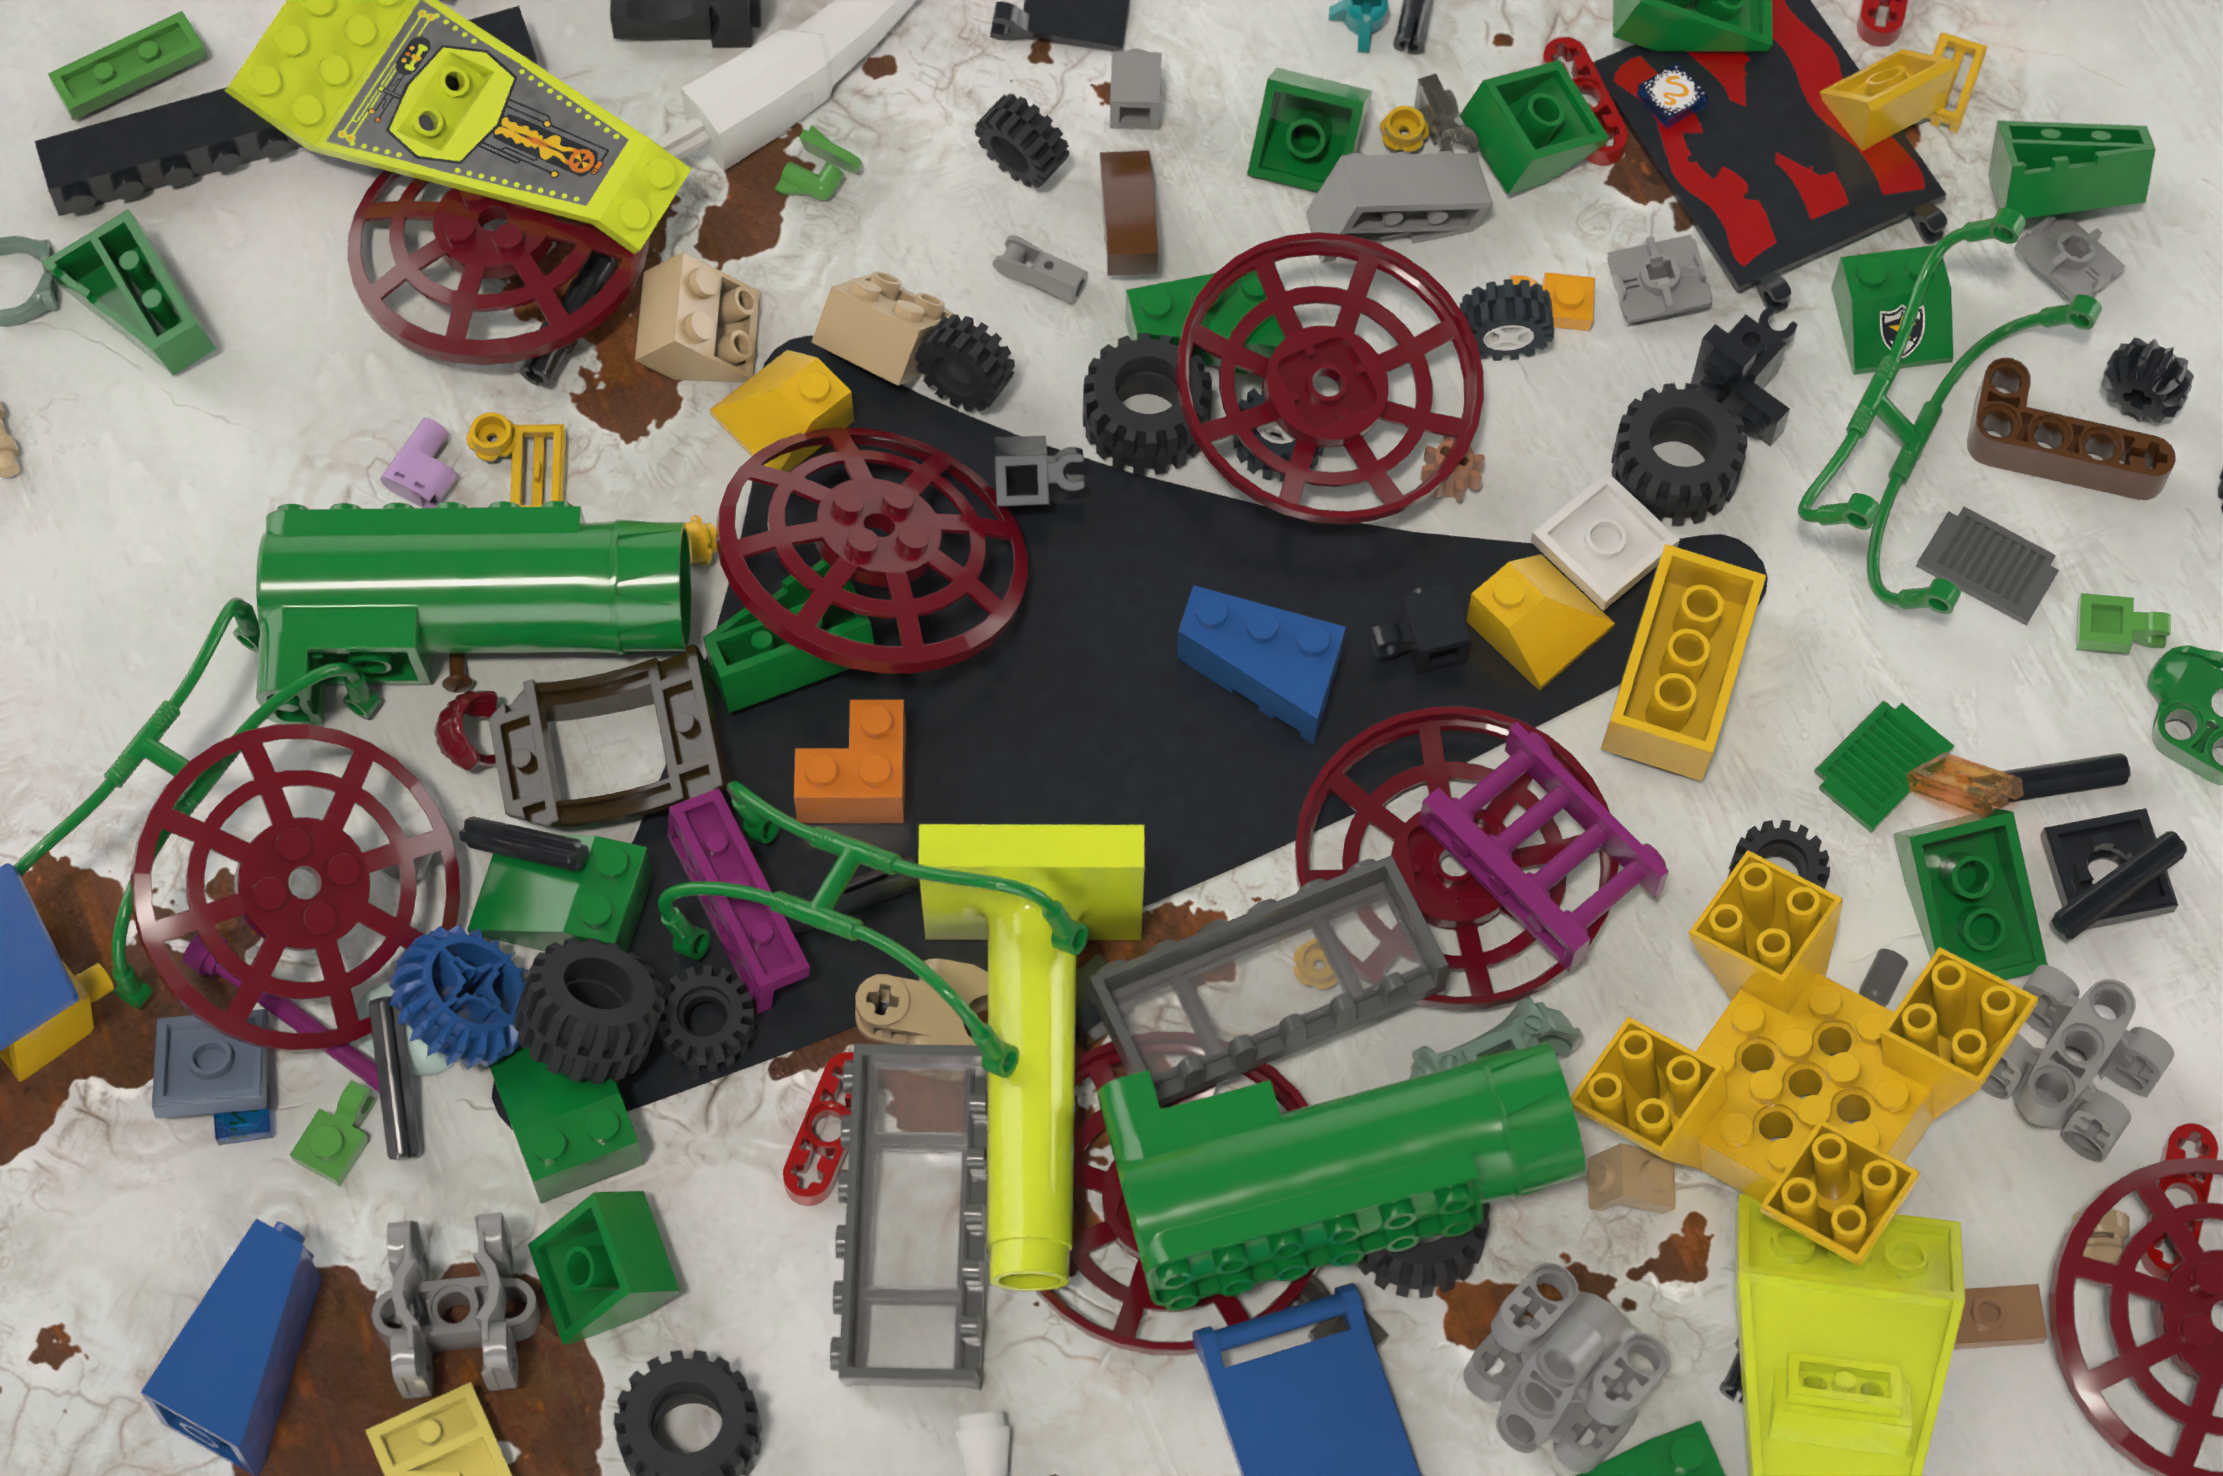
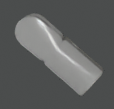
[993,235,1088,304]

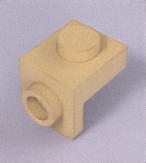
[1586,1143,1676,1214]

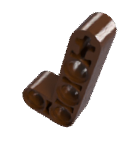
[1967,358,2176,500]

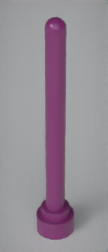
[183,934,379,1092]

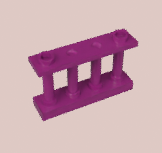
[1419,722,1669,972]

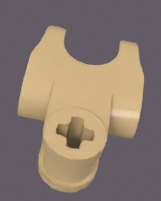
[855,959,988,1082]

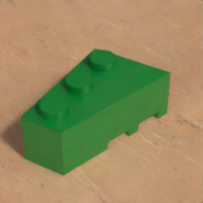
[1989,120,2156,218]
[41,209,217,375]
[1125,262,1285,374]
[703,555,874,713]

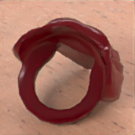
[434,690,498,770]

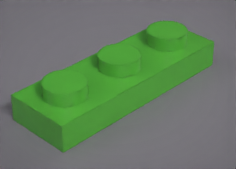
[48,11,207,121]

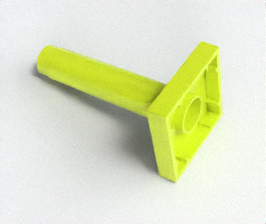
[918,824,1144,1291]

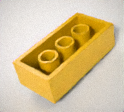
[1600,544,1766,781]

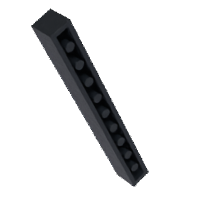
[34,6,538,216]

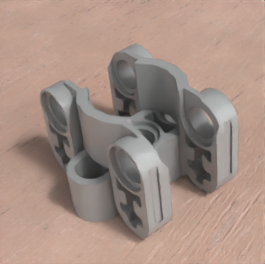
[1981,965,2175,1162]
[372,1212,541,1399]
[1463,1263,1670,1473]

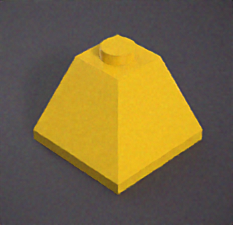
[709,350,854,472]
[1466,554,1615,691]

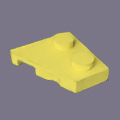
[365,1382,512,1476]

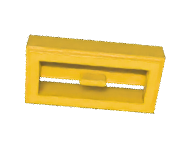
[1919,32,1988,134]
[510,424,566,507]

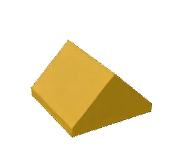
[1820,49,1954,151]

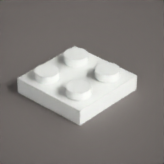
[1531,471,1680,611]

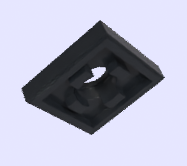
[2040,808,2178,929]

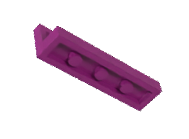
[667,788,810,1014]

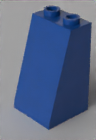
[141,1218,322,1476]

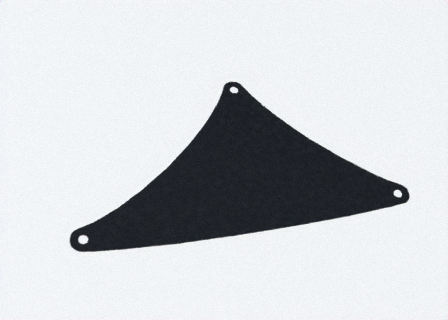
[491,335,1768,1130]

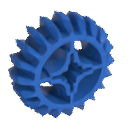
[389,924,529,1070]

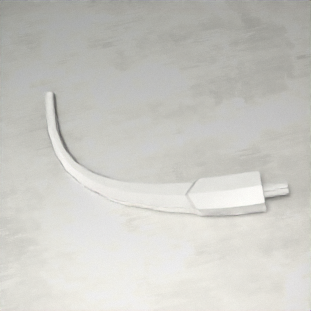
[654,0,916,171]

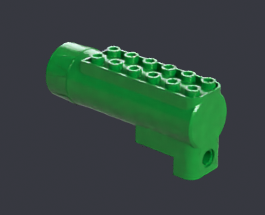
[256,501,691,725]
[1097,1042,1586,1311]

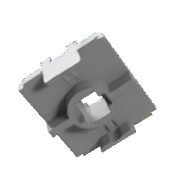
[2015,213,2126,300]
[1607,234,1713,323]

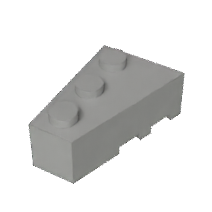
[1306,151,1493,263]

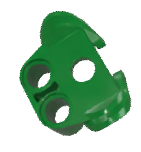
[2147,645,2223,785]

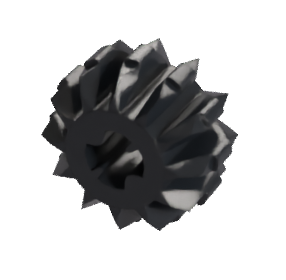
[2101,337,2194,423]

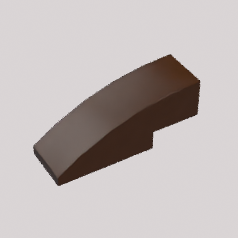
[1100,150,1158,276]

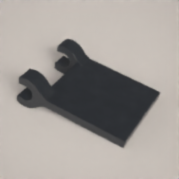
[990,0,1130,51]

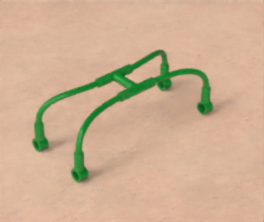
[1798,208,2102,614]
[14,597,381,1010]
[658,781,1088,1078]

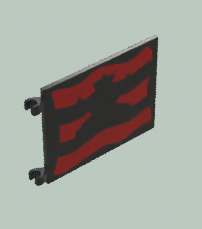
[1593,0,1947,313]

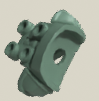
[1409,997,1584,1079]

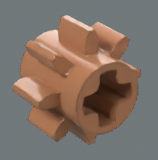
[1420,436,1485,502]

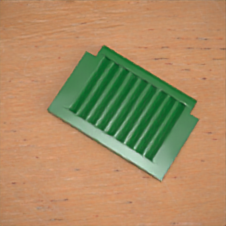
[1814,701,1954,833]

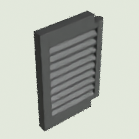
[1916,506,2059,626]

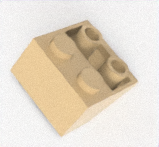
[635,252,760,383]
[811,271,956,386]

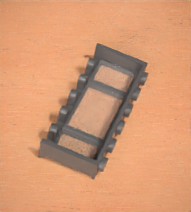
[1090,855,1448,1107]
[830,1044,988,1390]

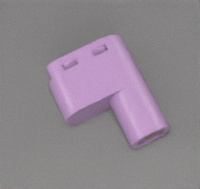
[380,417,457,508]

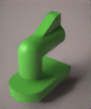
[775,125,863,201]

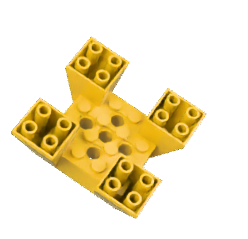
[1570,850,2038,1266]

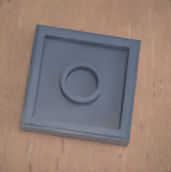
[152,1009,270,1119]

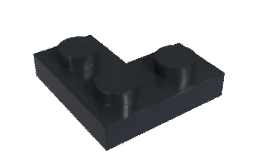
[1691,324,1790,447]

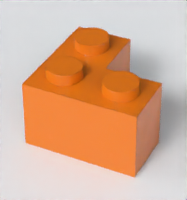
[794,700,906,823]

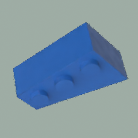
[1177,585,1346,745]

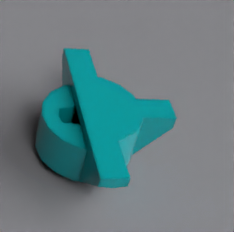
[1328,0,1389,53]

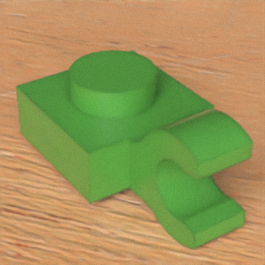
[2076,593,2171,653]
[290,1080,376,1186]

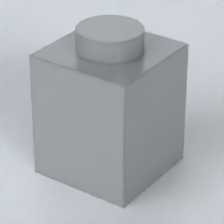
[1110,49,1162,130]

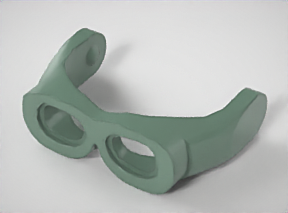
[0,236,59,327]

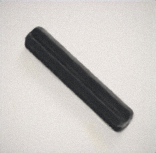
[1973,753,2131,806]
[459,816,589,871]
[2051,831,2188,940]
[368,996,420,1160]

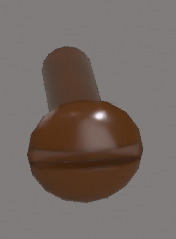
[442,653,474,693]

